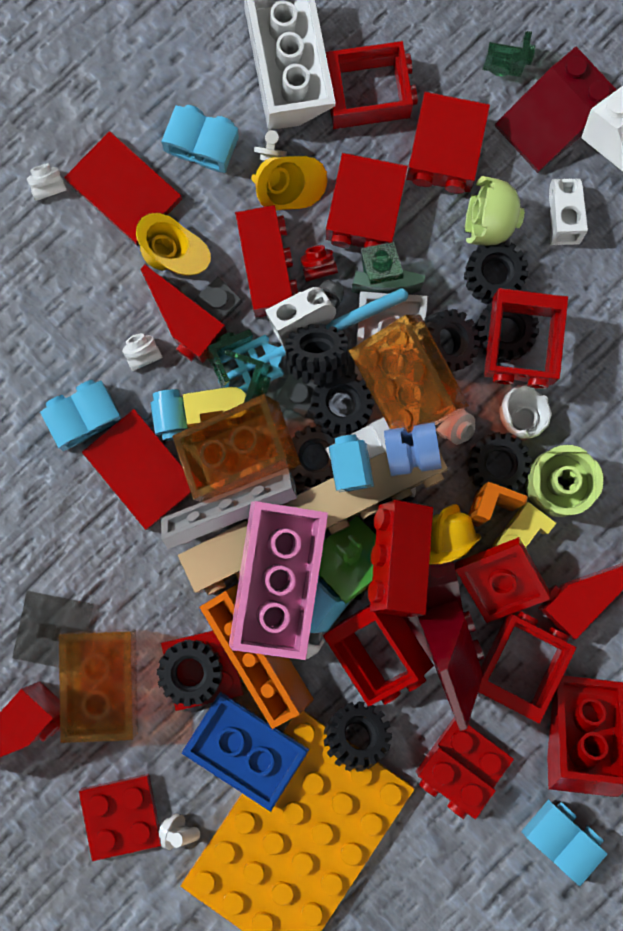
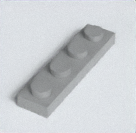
[161,468,297,549]

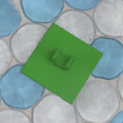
[319,516,376,604]

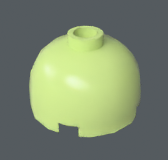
[465,176,525,246]

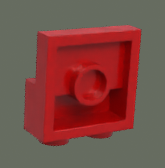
[416,717,514,820]

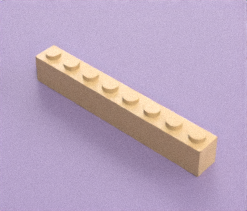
[178,452,448,596]

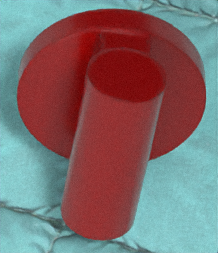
[300,245,338,282]

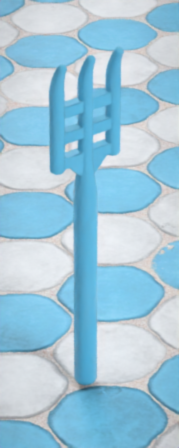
[211,288,408,393]

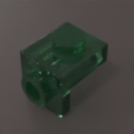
[482,31,536,77]

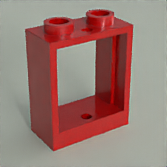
[325,41,418,129]
[484,288,568,389]
[322,604,434,707]
[478,611,577,724]

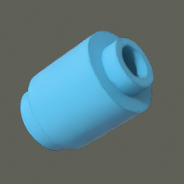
[150,389,189,441]

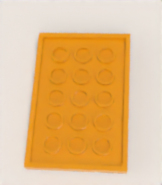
[180,710,415,931]

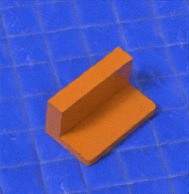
[468,482,528,527]

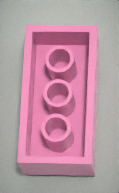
[229,501,328,660]

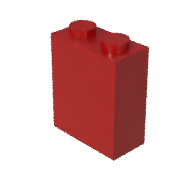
[406,91,490,194]
[325,153,408,255]

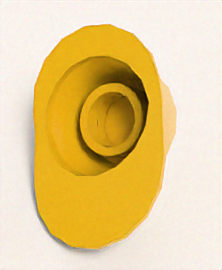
[251,156,328,211]
[136,213,211,276]
[429,504,481,564]

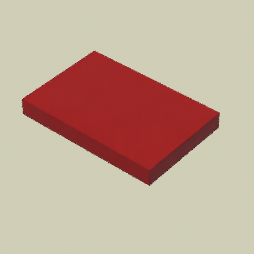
[64,131,182,246]
[82,409,199,530]

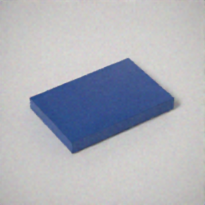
[182,691,309,812]

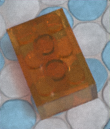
[348,314,469,432]
[172,394,301,502]
[59,629,138,743]

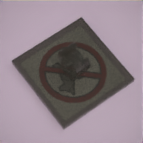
[12,591,94,672]

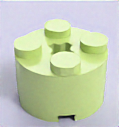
[525,445,603,517]

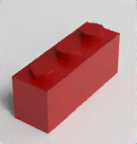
[235,205,298,318]
[368,500,433,617]

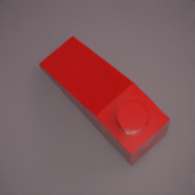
[140,264,227,363]
[538,563,623,639]

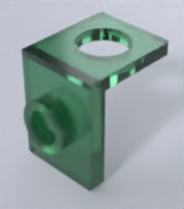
[361,242,404,285]
[207,329,253,388]
[224,350,271,408]

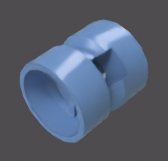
[384,422,442,476]

